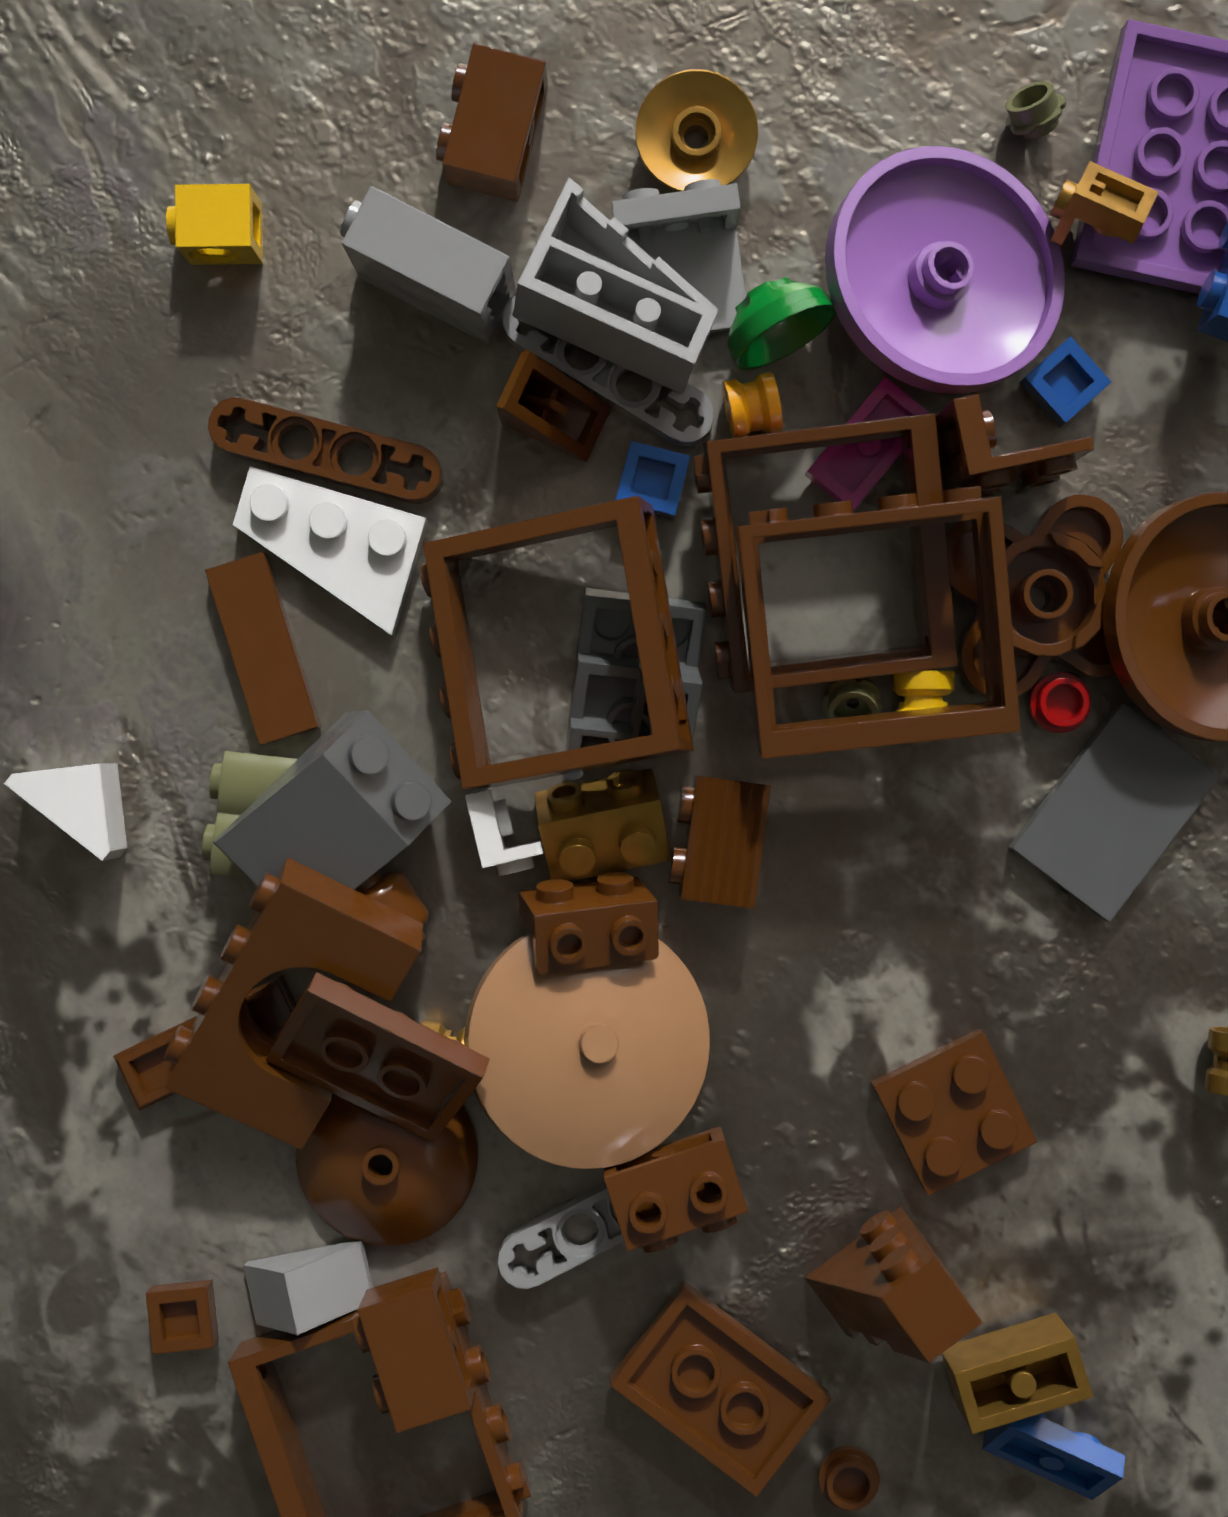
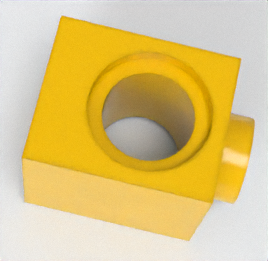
[166,184,263,265]

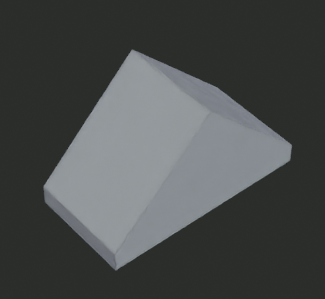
[243,1240,373,1335]

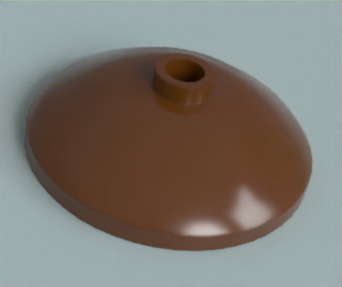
[296,1093,479,1247]

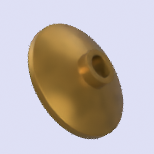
[635,69,758,192]

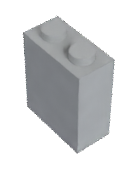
[340,186,516,345]

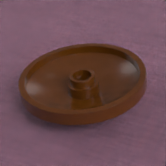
[1103,492,1228,742]

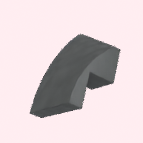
[563,588,708,781]

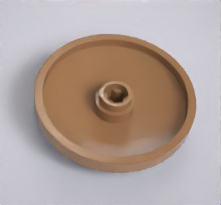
[464,932,710,1169]

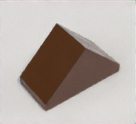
[496,349,612,462]

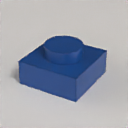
[1019,336,1111,428]
[616,441,690,519]

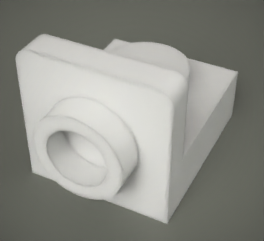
[465,789,544,876]

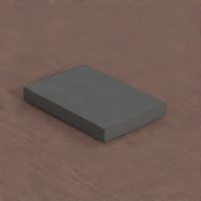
[1008,702,1221,922]

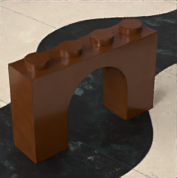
[163,857,423,1150]

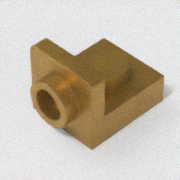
[1050,161,1159,246]

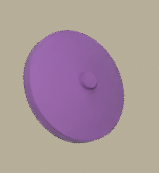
[825,146,1065,394]

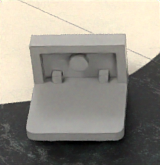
[612,179,746,333]

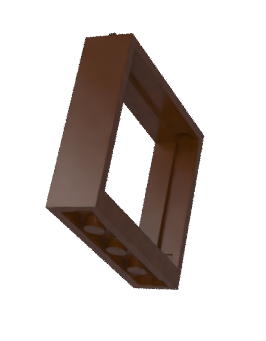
[693,413,958,693]
[736,486,1021,759]
[420,495,694,789]
[228,1271,531,1517]

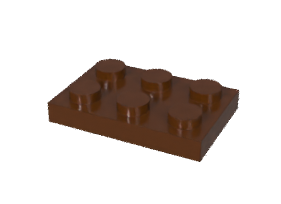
[266,972,490,1143]
[610,1280,831,1497]

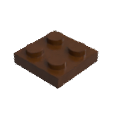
[871,1029,1038,1196]

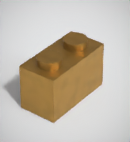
[941,1312,1093,1434]

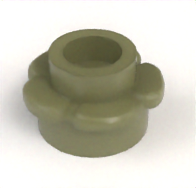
[1006,81,1066,139]
[822,678,883,719]

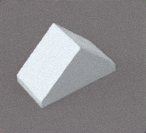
[4,763,127,861]

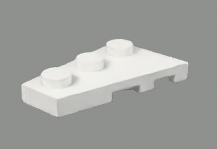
[233,466,428,637]

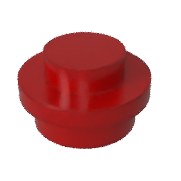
[1028,672,1091,733]

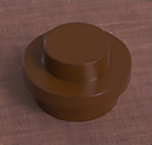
[818,1445,880,1511]

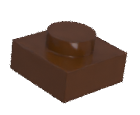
[146,1279,219,1354]

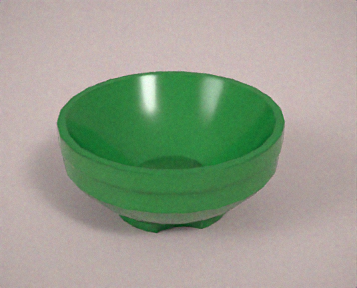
[727,277,836,370]

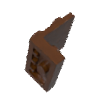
[936,394,1094,498]

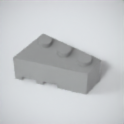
[513,177,719,394]

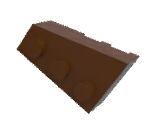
[804,1206,983,1363]

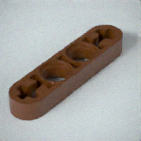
[208,397,444,504]

